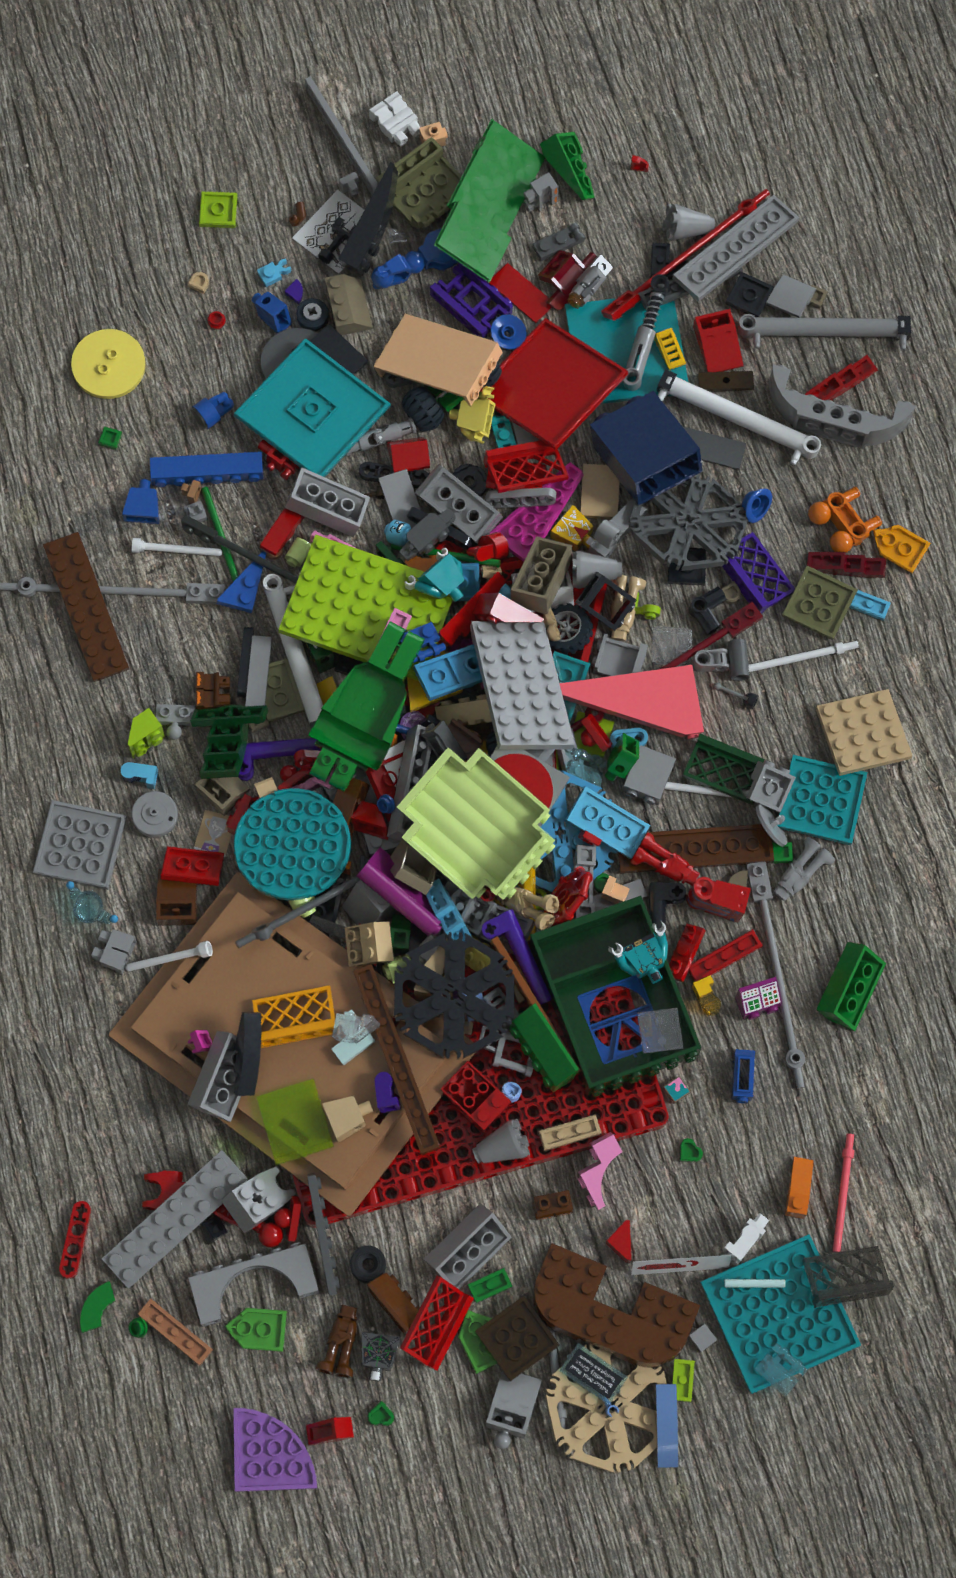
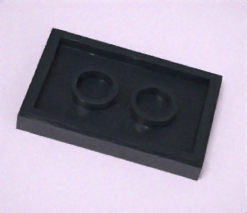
[310,324,368,375]

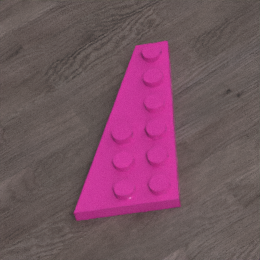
[490,462,584,562]

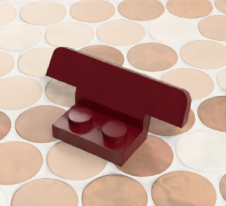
[538,250,597,311]

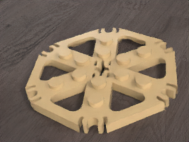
[545,1343,667,1473]

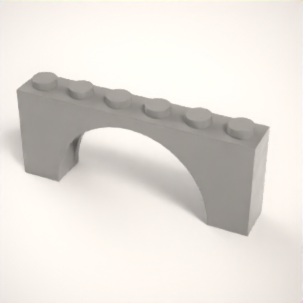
[189,1242,319,1327]

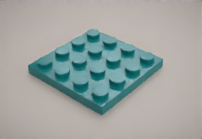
[777,755,868,845]

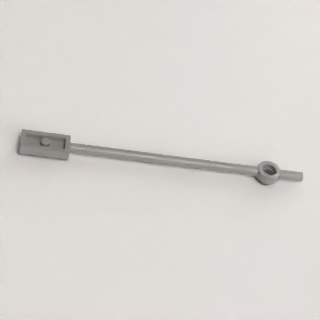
[0,577,225,604]
[746,862,805,1089]

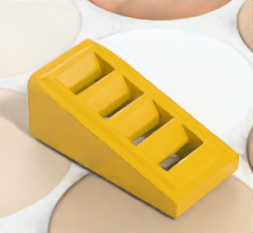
[654,328,686,370]

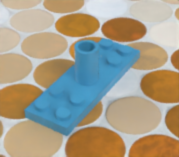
[413,644,483,701]

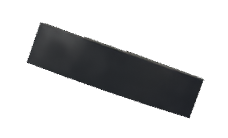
[233,1012,261,1096]

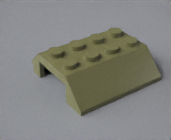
[376,136,462,229]

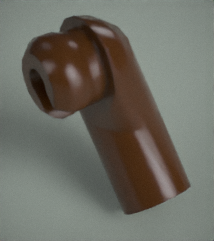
[288,202,306,227]

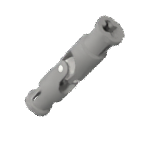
[346,417,417,456]

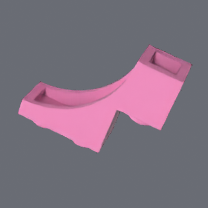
[577,1132,622,1210]

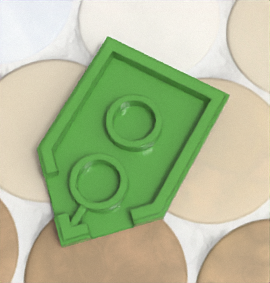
[224,1308,287,1352]
[458,1310,497,1374]

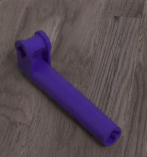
[238,738,321,781]
[482,909,552,1005]

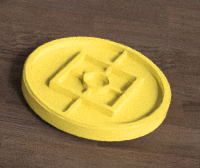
[71,329,146,399]

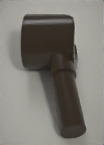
[364,486,385,499]

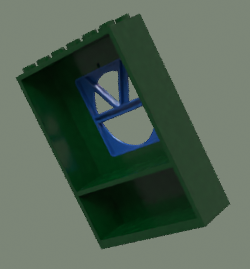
[529,896,702,1097]

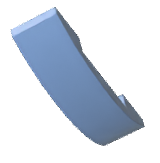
[656,1384,678,1468]

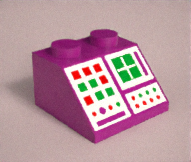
[735,977,782,1020]

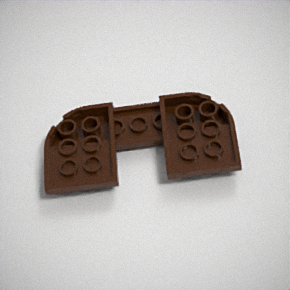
[533,1243,700,1367]

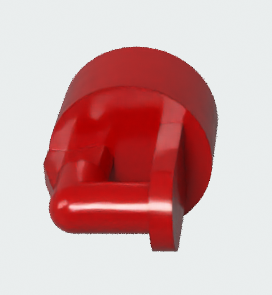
[467,532,509,561]

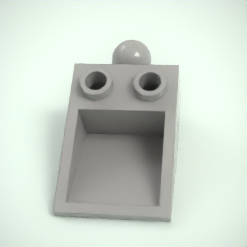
[486,1371,542,1449]

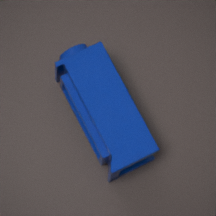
[732,1049,755,1103]

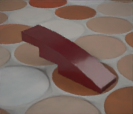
[807,552,886,578]

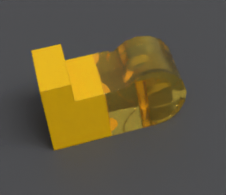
[692,975,721,1016]

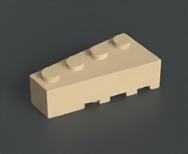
[435,694,492,725]

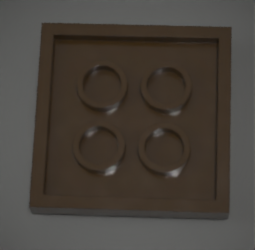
[475,1296,560,1382]

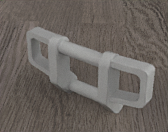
[478,1026,533,1077]

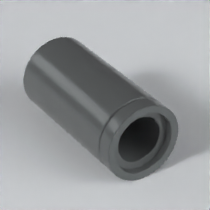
[727,639,750,681]

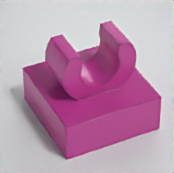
[188,1030,212,1053]

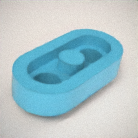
[610,728,648,748]

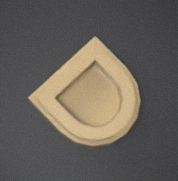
[187,272,209,294]

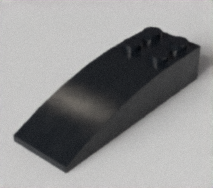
[338,162,398,276]

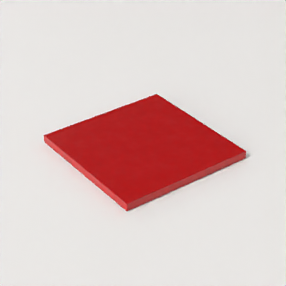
[480,318,628,450]

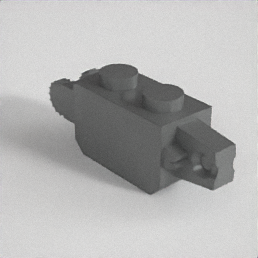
[399,509,456,561]

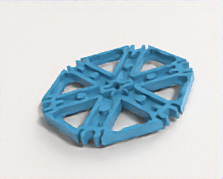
[536,770,617,893]

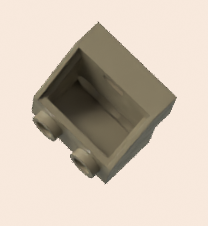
[390,838,437,895]

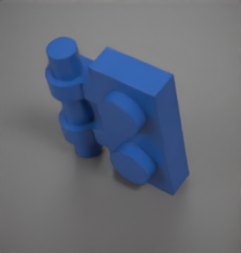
[399,622,446,663]

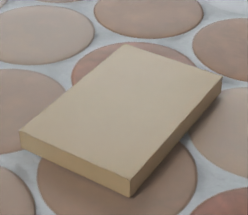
[580,464,619,519]

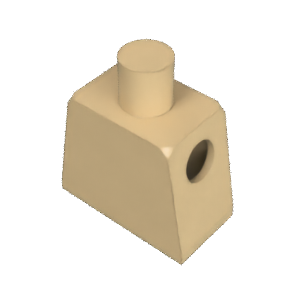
[322,1096,374,1143]

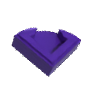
[285,279,303,305]

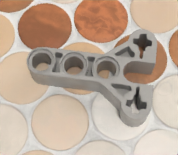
[587,499,648,558]

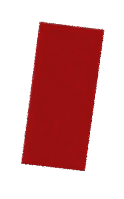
[488,263,552,323]

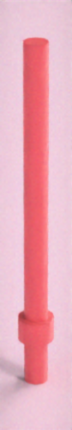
[832,1134,854,1253]

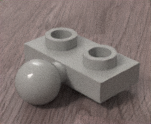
[156,704,195,740]

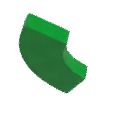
[80,1281,116,1333]

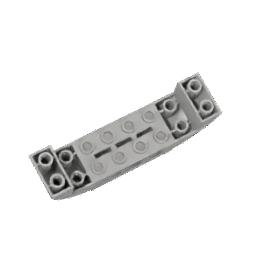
[769,365,916,449]

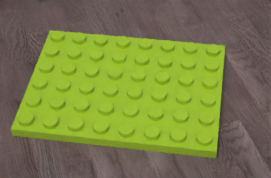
[278,534,458,681]

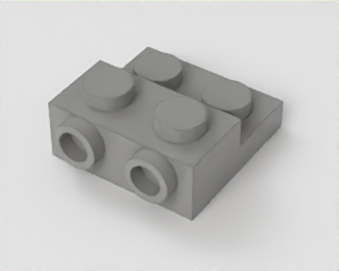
[746,759,796,812]

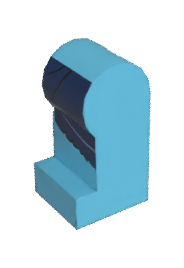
[121,762,158,789]

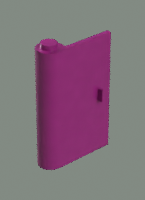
[357,847,442,936]

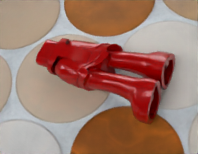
[630,832,700,886]

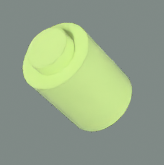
[285,537,311,567]

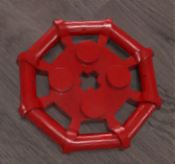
[544,866,593,927]

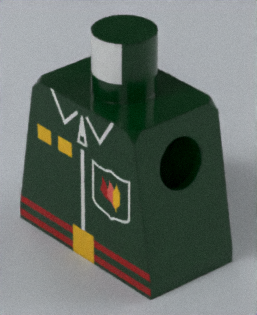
[304,642,336,674]

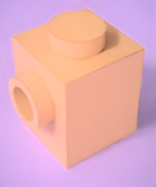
[419,122,448,147]

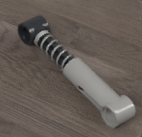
[623,274,670,391]

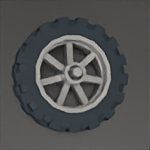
[549,603,593,655]

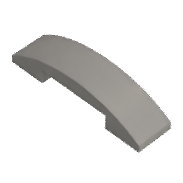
[573,845,596,919]

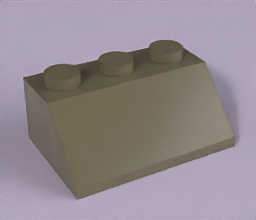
[325,274,373,335]

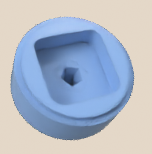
[501,1082,522,1102]

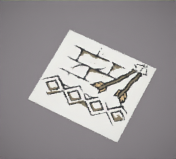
[292,190,364,274]

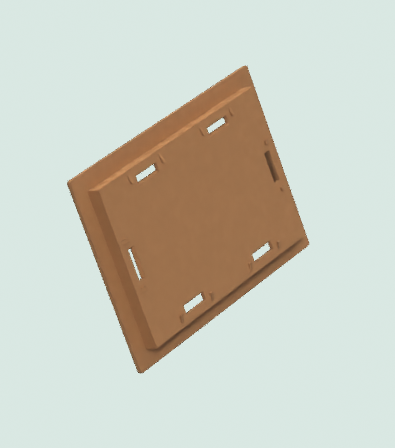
[109,872,475,1216]

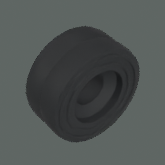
[350,1245,386,1283]

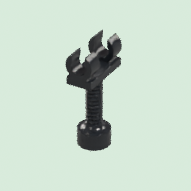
[318,217,356,264]

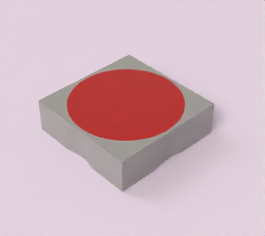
[490,745,570,827]

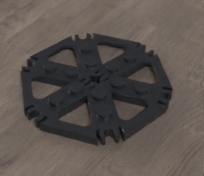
[394,932,514,1060]

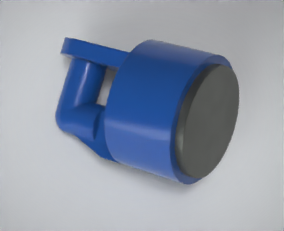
[191,392,234,429]

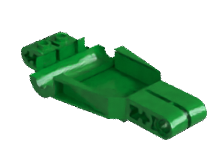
[308,621,425,792]

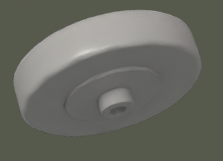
[131,791,178,838]

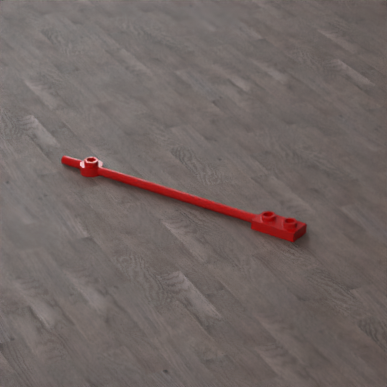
[601,189,770,321]

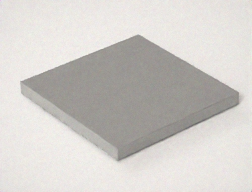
[32,800,127,890]

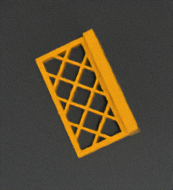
[252,985,338,1048]

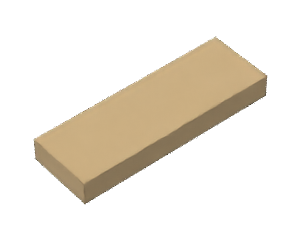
[538,1115,602,1151]

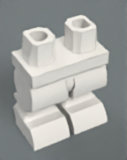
[369,91,420,146]

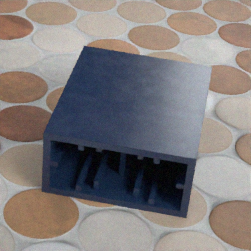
[590,391,702,505]

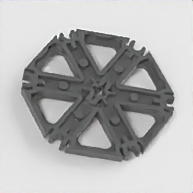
[629,473,748,571]

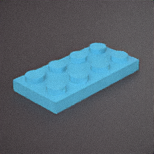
[565,786,650,859]

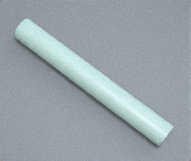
[724,1279,785,1288]

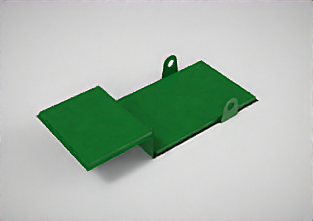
[434,119,546,283]

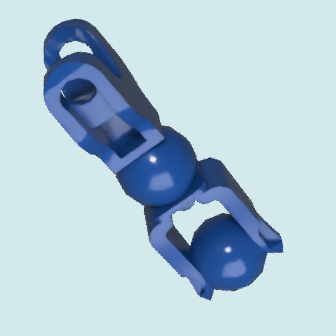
[371,228,458,289]

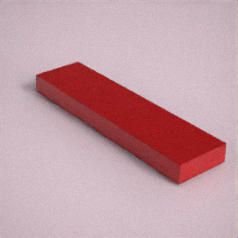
[688,929,763,982]

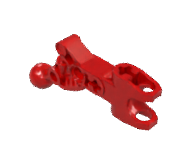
[142,1171,283,1247]

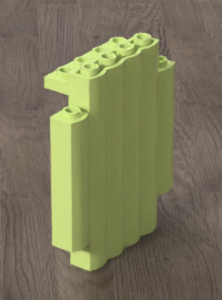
[397,748,556,900]

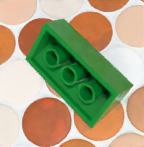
[816,942,886,1031]
[510,1003,579,1092]

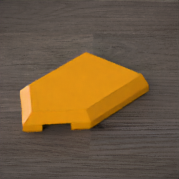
[873,525,931,573]

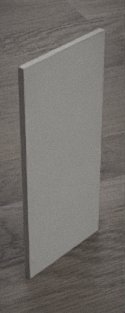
[378,469,421,528]

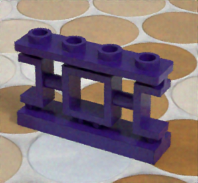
[430,262,513,339]

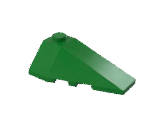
[540,132,595,200]

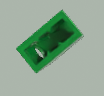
[605,733,639,781]

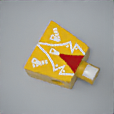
[550,505,595,551]

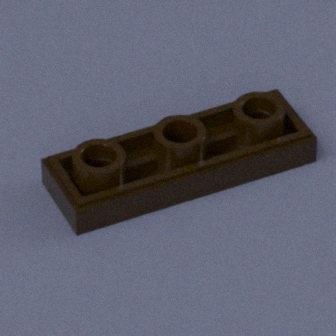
[698,371,754,392]

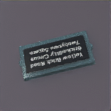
[559,1343,628,1405]

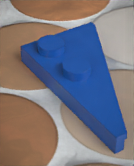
[216,552,266,613]

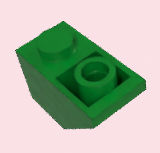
[390,914,411,954]

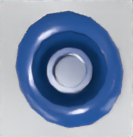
[742,488,772,523]

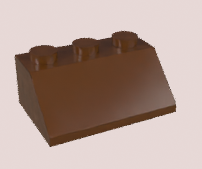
[367,1272,424,1336]

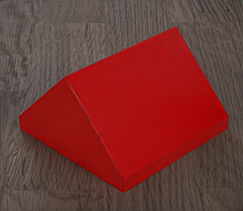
[386,437,430,473]

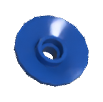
[490,314,526,350]

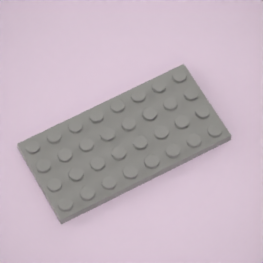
[470,621,575,750]

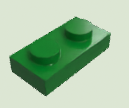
[468,1268,513,1304]

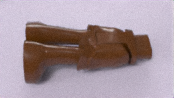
[315,1305,358,1378]

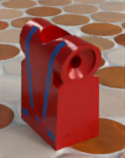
[686,877,751,923]

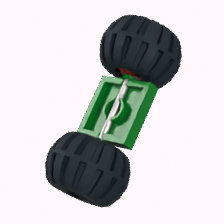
[401,362,502,432]

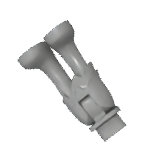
[773,837,835,901]

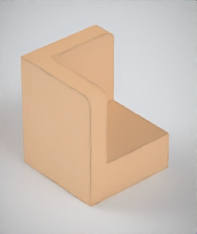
[601,876,629,904]

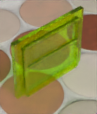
[257,1079,334,1165]

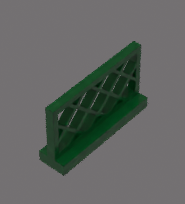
[682,734,770,805]

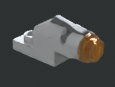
[567,255,613,309]

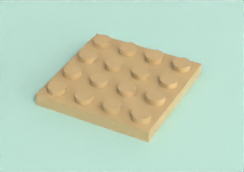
[816,689,913,776]

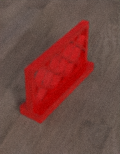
[483,440,569,493]
[400,1275,474,1371]

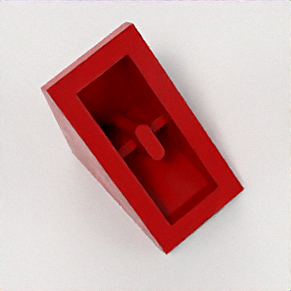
[606,1220,631,1263]

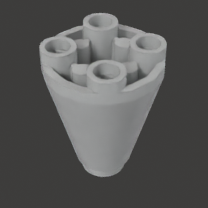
[662,204,715,241]
[572,551,622,589]
[472,1119,530,1163]

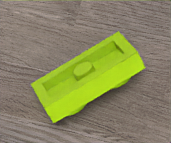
[672,1359,695,1402]

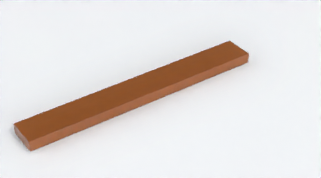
[490,936,581,1076]

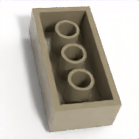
[511,536,572,614]

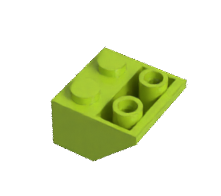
[128,708,165,758]

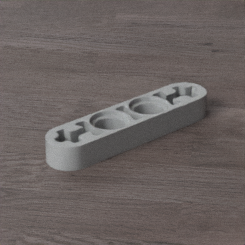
[485,488,557,508]

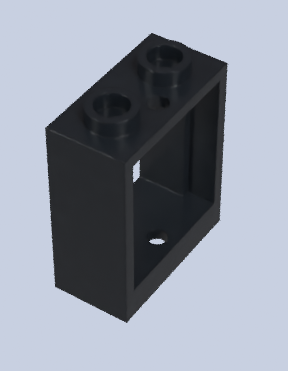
[575,572,637,631]

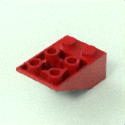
[693,309,744,372]
[440,1061,511,1134]

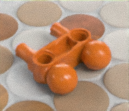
[808,486,882,553]

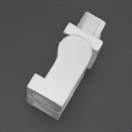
[720,1213,769,1266]

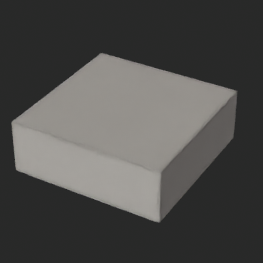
[688,1324,717,1352]

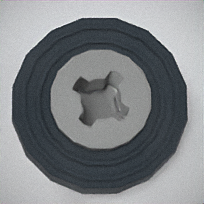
[296,298,329,331]

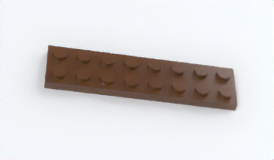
[43,532,129,682]
[618,824,774,874]

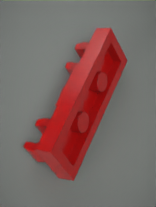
[669,923,706,982]

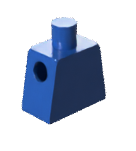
[252,292,292,334]
[122,479,160,524]

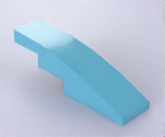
[426,879,472,948]

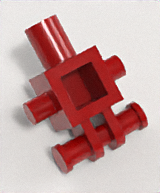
[258,439,299,480]

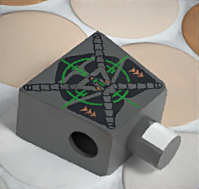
[362,1332,400,1382]

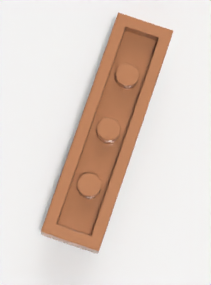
[138,1298,213,1366]

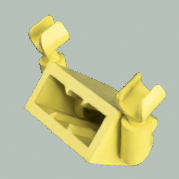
[449,386,495,444]

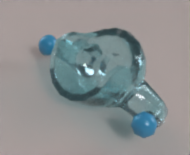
[66,881,118,924]

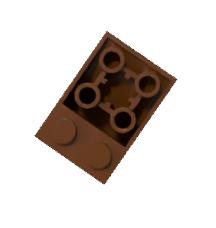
[156,869,197,926]

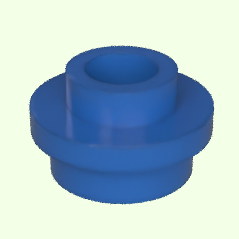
[377,794,395,813]

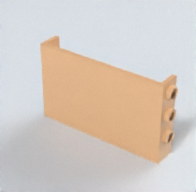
[374,314,503,406]

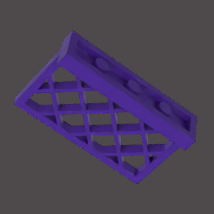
[722,532,795,614]

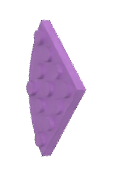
[233,1408,317,1492]

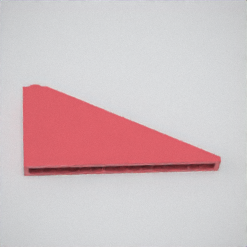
[559,665,704,739]

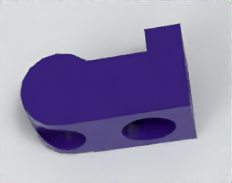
[375,1072,401,1113]

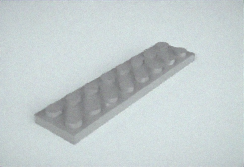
[672,195,800,302]
[102,1150,249,1289]

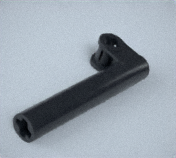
[649,882,686,934]

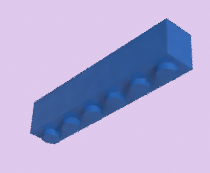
[150,452,264,487]

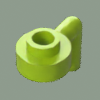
[635,592,661,620]

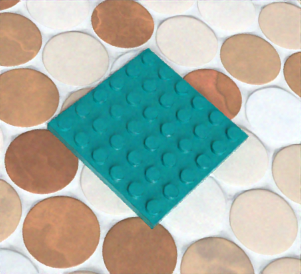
[700,1234,861,1394]

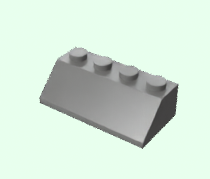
[285,467,370,537]
[187,1031,241,1122]
[423,1203,512,1289]

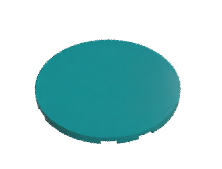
[234,788,351,900]

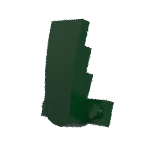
[190,705,269,779]

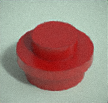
[207,311,226,329]

